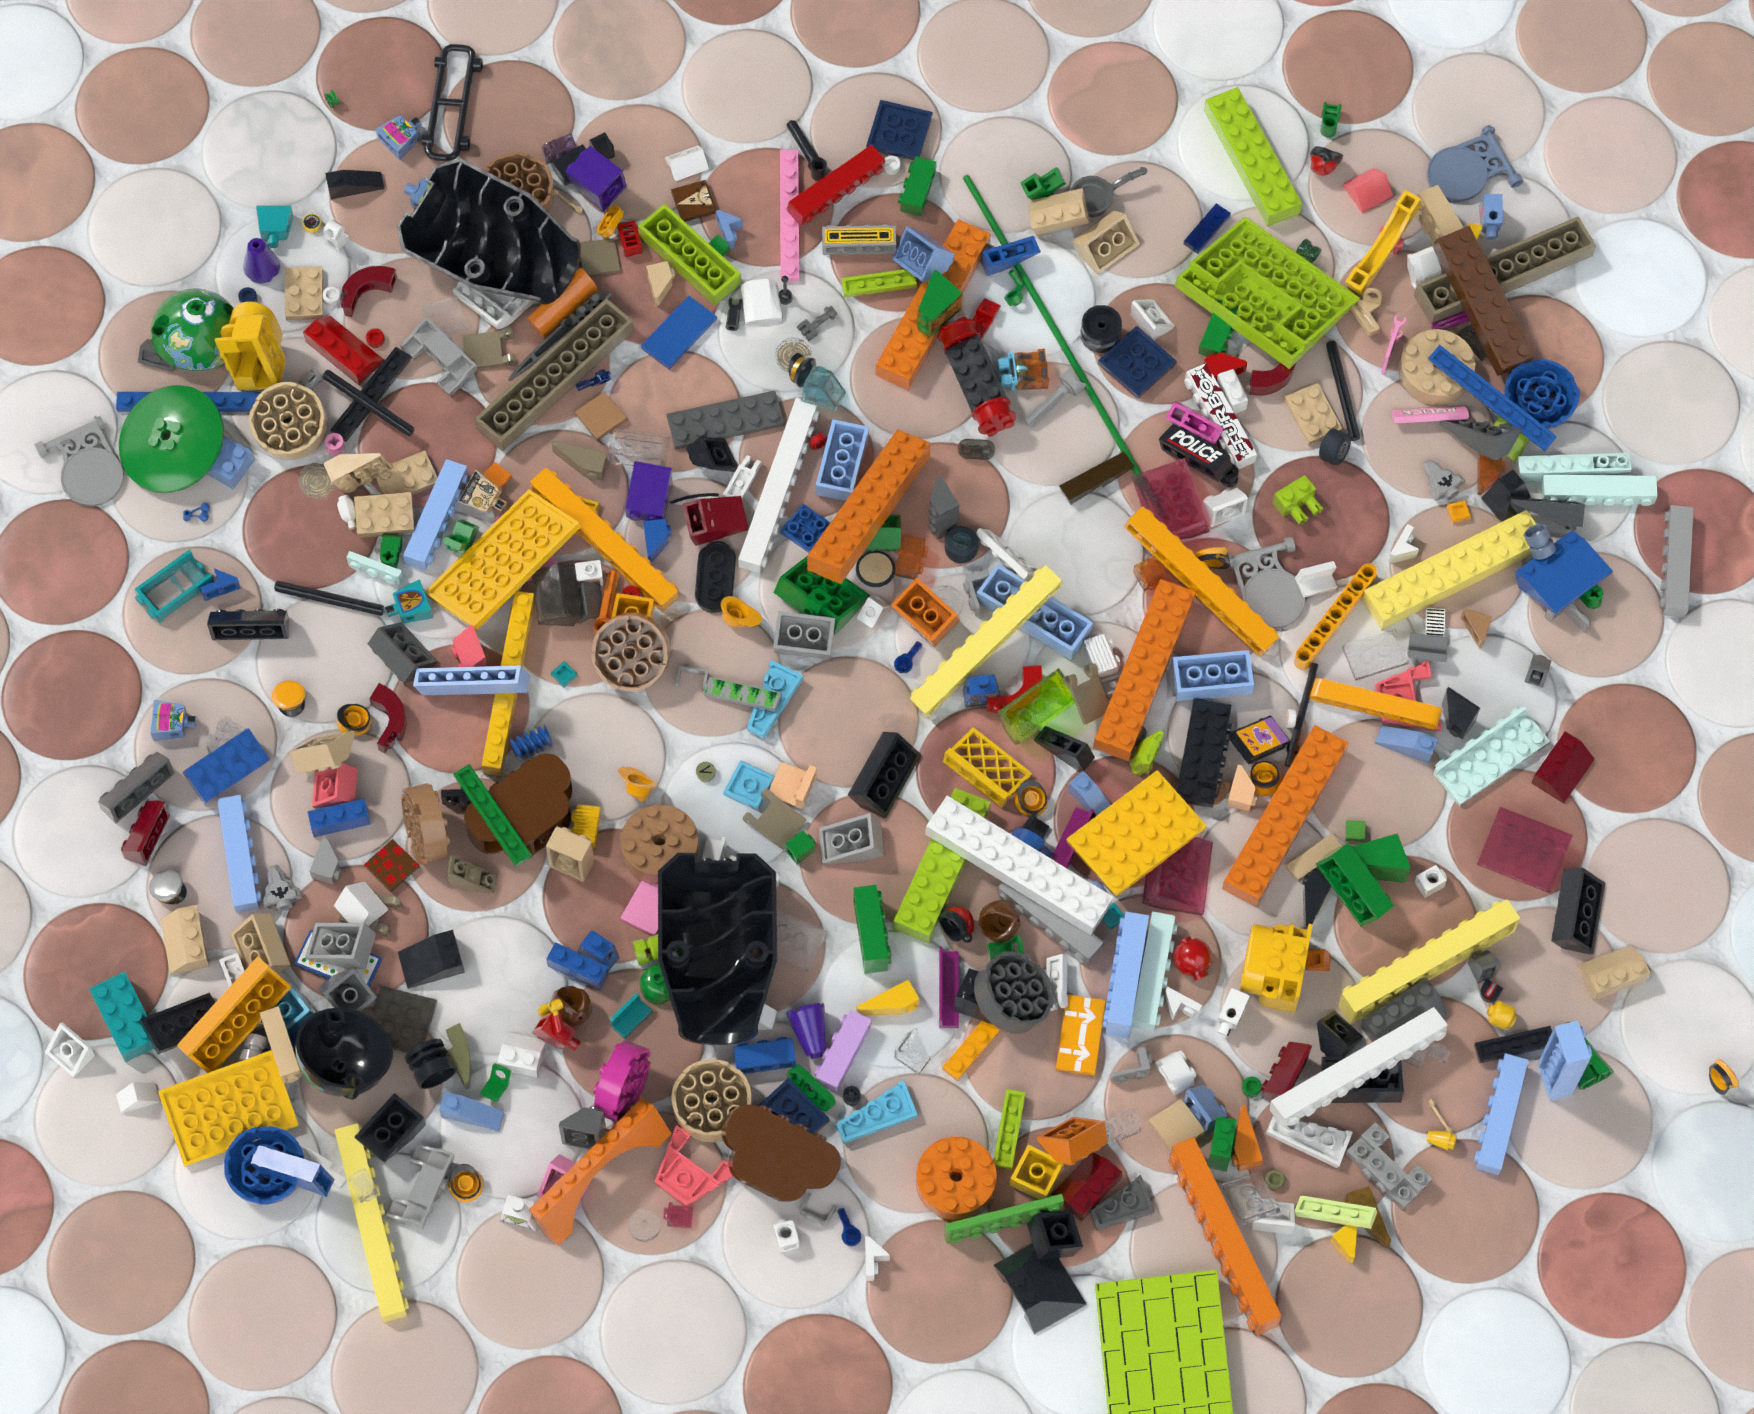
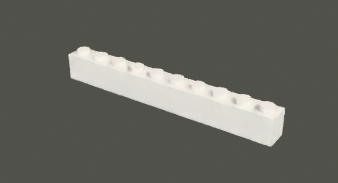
[738,398,820,573]
[1269,1007,1448,1128]

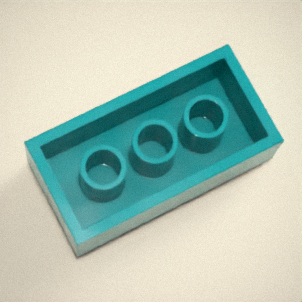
[89,971,154,1063]

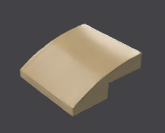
[1148,1099,1205,1152]

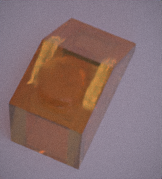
[1477,454,1505,495]
[1133,556,1166,591]

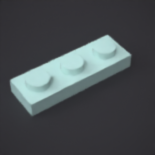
[346,551,403,585]

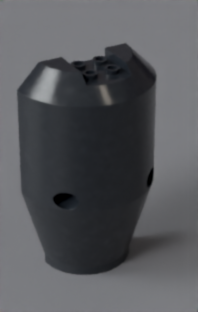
[396,158,581,305]
[658,853,777,1045]

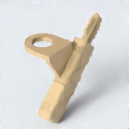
[1345,287,1382,336]

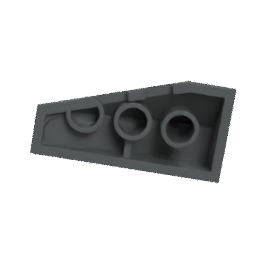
[1440,419,1521,460]

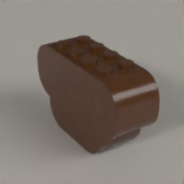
[464,753,573,856]
[721,1104,841,1202]

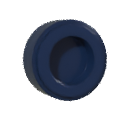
[238,287,257,303]

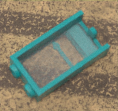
[135,549,214,623]

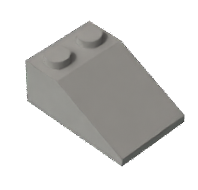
[819,813,885,865]
[305,923,376,969]

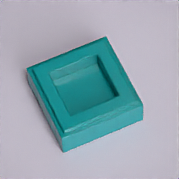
[551,661,578,688]
[1102,902,1125,930]

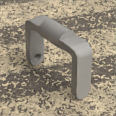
[675,665,708,690]
[800,1192,837,1226]

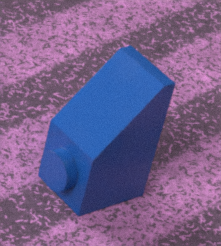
[643,519,672,563]

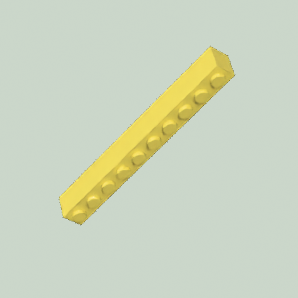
[910,565,1063,718]
[334,1123,409,1323]

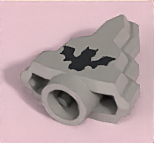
[1424,459,1465,501]
[263,865,302,912]

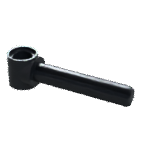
[786,120,827,181]

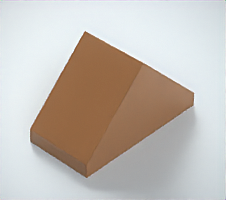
[1461,609,1492,649]

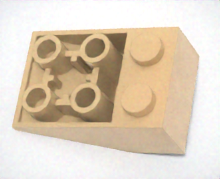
[323,453,394,494]

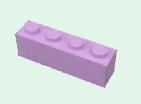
[814,1010,872,1093]

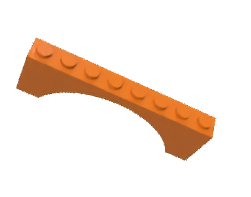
[529,1098,671,1246]

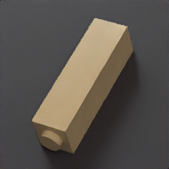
[260,1006,303,1083]

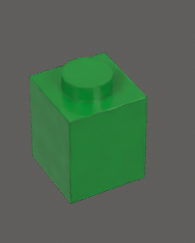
[785,831,816,865]

